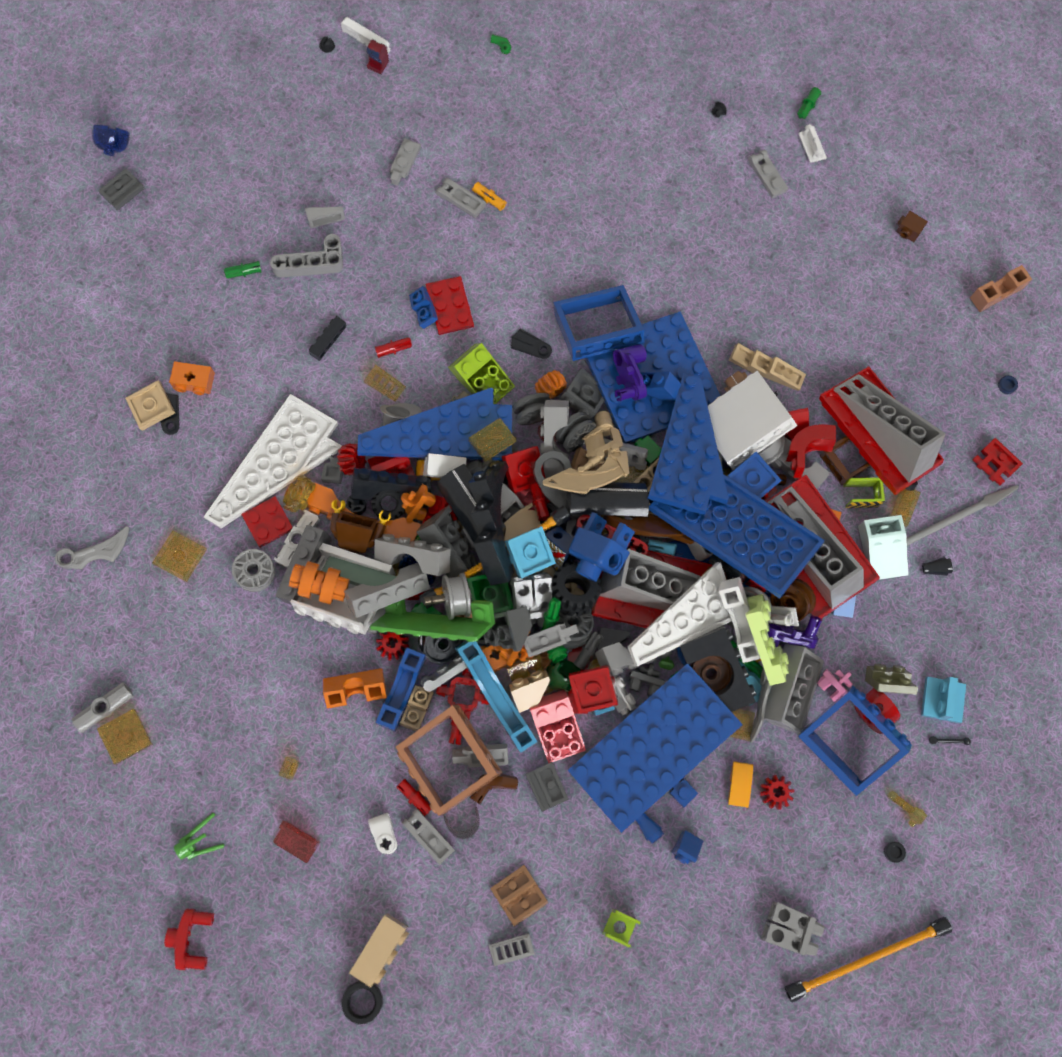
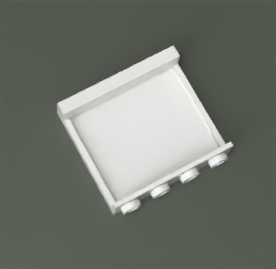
[708,371,797,470]
[290,543,396,635]

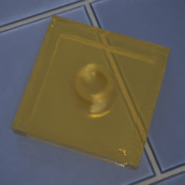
[152,530,207,582]
[97,709,153,765]

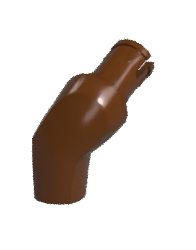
[470,774,518,805]

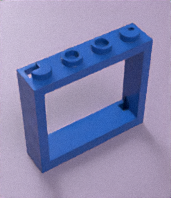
[553,285,644,361]
[798,686,912,796]

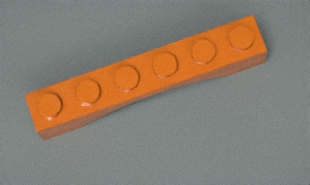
[305,483,421,541]

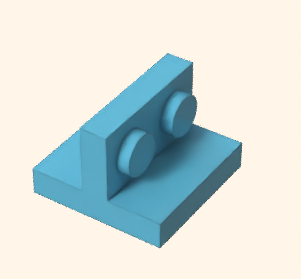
[505,526,556,578]
[921,676,966,723]

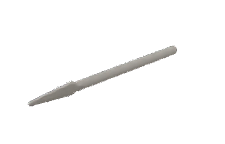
[906,485,1018,546]

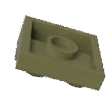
[865,664,918,695]

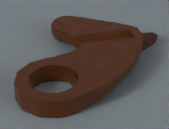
[604,513,694,544]

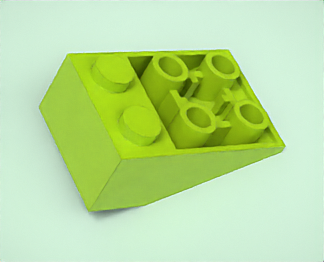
[448,343,515,404]

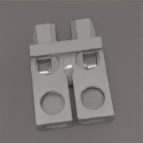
[510,572,552,627]
[761,901,825,956]

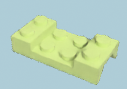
[745,594,789,686]

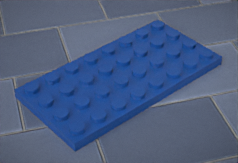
[649,474,825,599]
[568,663,743,833]

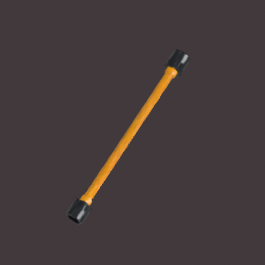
[419,506,572,609]
[784,916,953,1003]

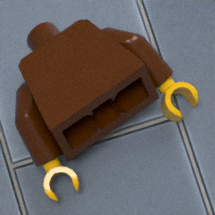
[330,500,391,554]

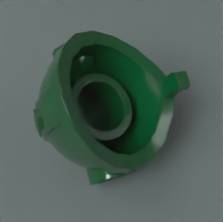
[546,660,581,692]

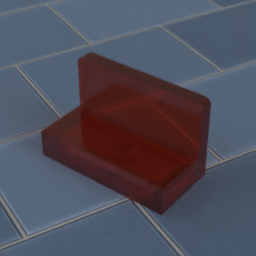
[273,820,320,863]

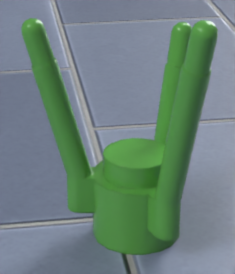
[174,813,225,860]

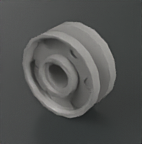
[232,549,275,592]

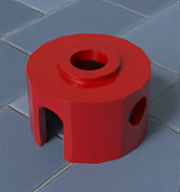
[854,688,901,734]

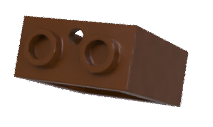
[820,436,871,486]

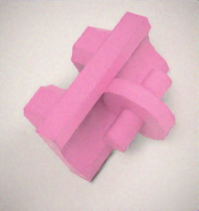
[817,669,853,702]

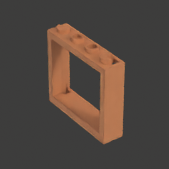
[396,705,503,816]

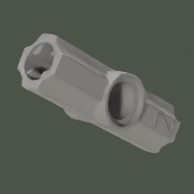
[71,682,134,733]

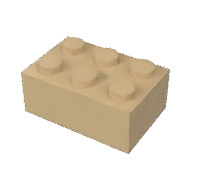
[349,913,409,987]

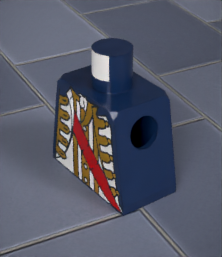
[544,526,576,571]

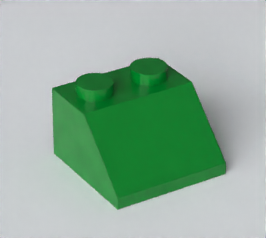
[467,574,514,614]

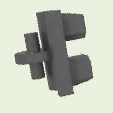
[628,663,666,696]

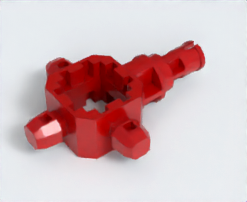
[436,668,489,745]

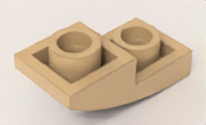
[400,685,434,731]

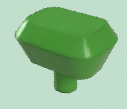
[659,656,674,670]

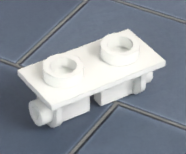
[798,124,827,163]
[768,606,799,626]
[614,675,636,716]

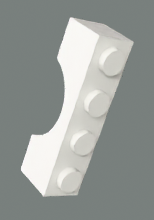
[719,577,761,663]

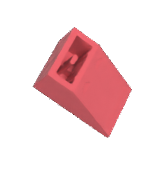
[530,690,586,764]

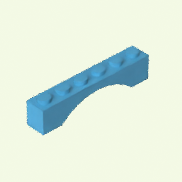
[455,640,538,753]

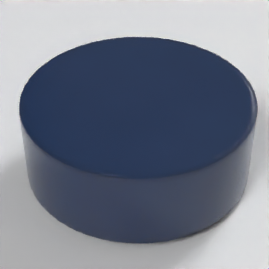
[998,375,1018,394]

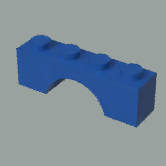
[375,648,426,732]

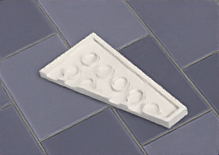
[628,562,732,666]

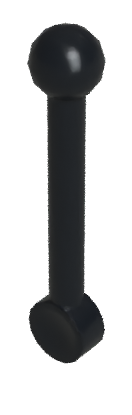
[929,736,971,745]

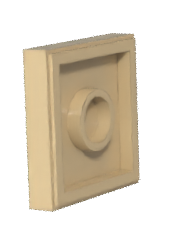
[126,380,175,431]

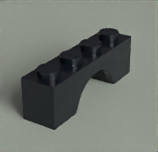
[351,468,432,507]

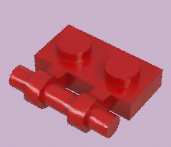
[972,438,1023,486]

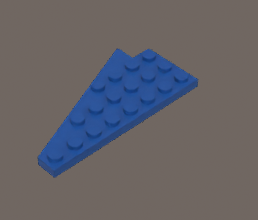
[648,373,729,515]
[357,388,512,460]

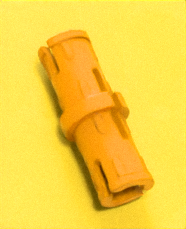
[472,182,507,211]

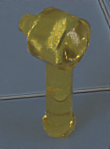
[888,791,927,827]

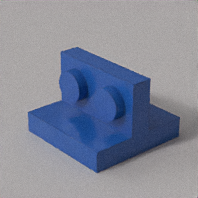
[727,452,782,498]

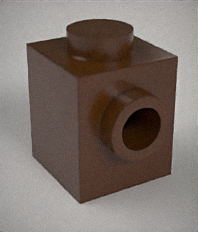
[896,211,928,242]

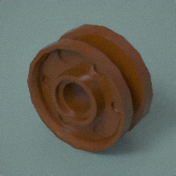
[771,579,816,622]
[690,656,732,693]

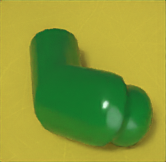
[490,34,512,54]

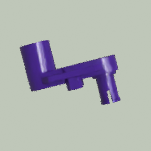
[613,344,647,402]
[768,615,823,649]

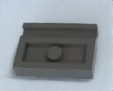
[98,169,145,211]
[525,762,569,812]

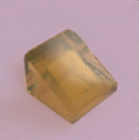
[279,757,300,780]

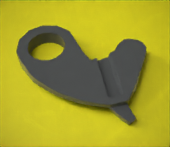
[533,451,614,527]

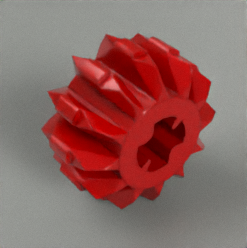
[336,443,367,475]
[376,632,410,661]
[759,775,794,810]

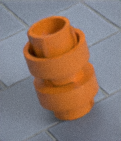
[289,561,350,605]

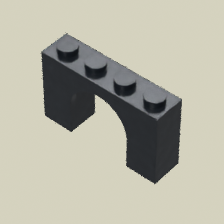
[680,626,757,712]

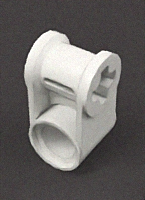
[368,812,397,854]

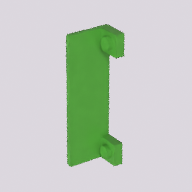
[370,599,495,642]

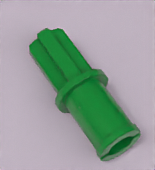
[797,87,821,119]
[224,261,262,279]
[541,598,561,631]

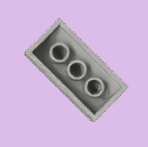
[764,644,824,734]

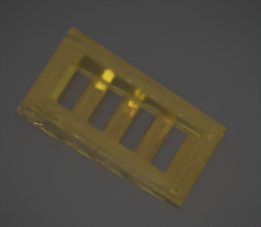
[364,365,406,401]

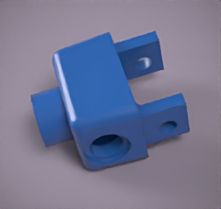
[569,512,635,582]

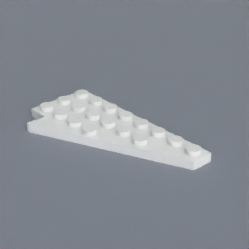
[204,394,342,528]

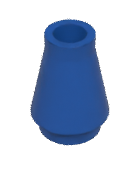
[635,813,664,844]

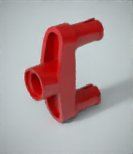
[165,908,214,971]

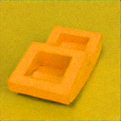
[728,761,753,808]

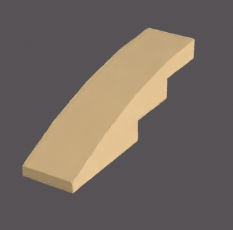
[729,343,806,391]

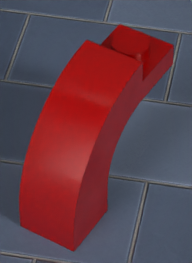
[786,424,836,479]

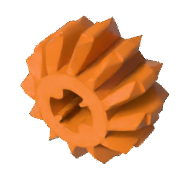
[535,370,567,399]

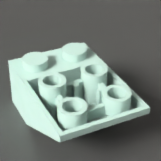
[858,515,908,580]

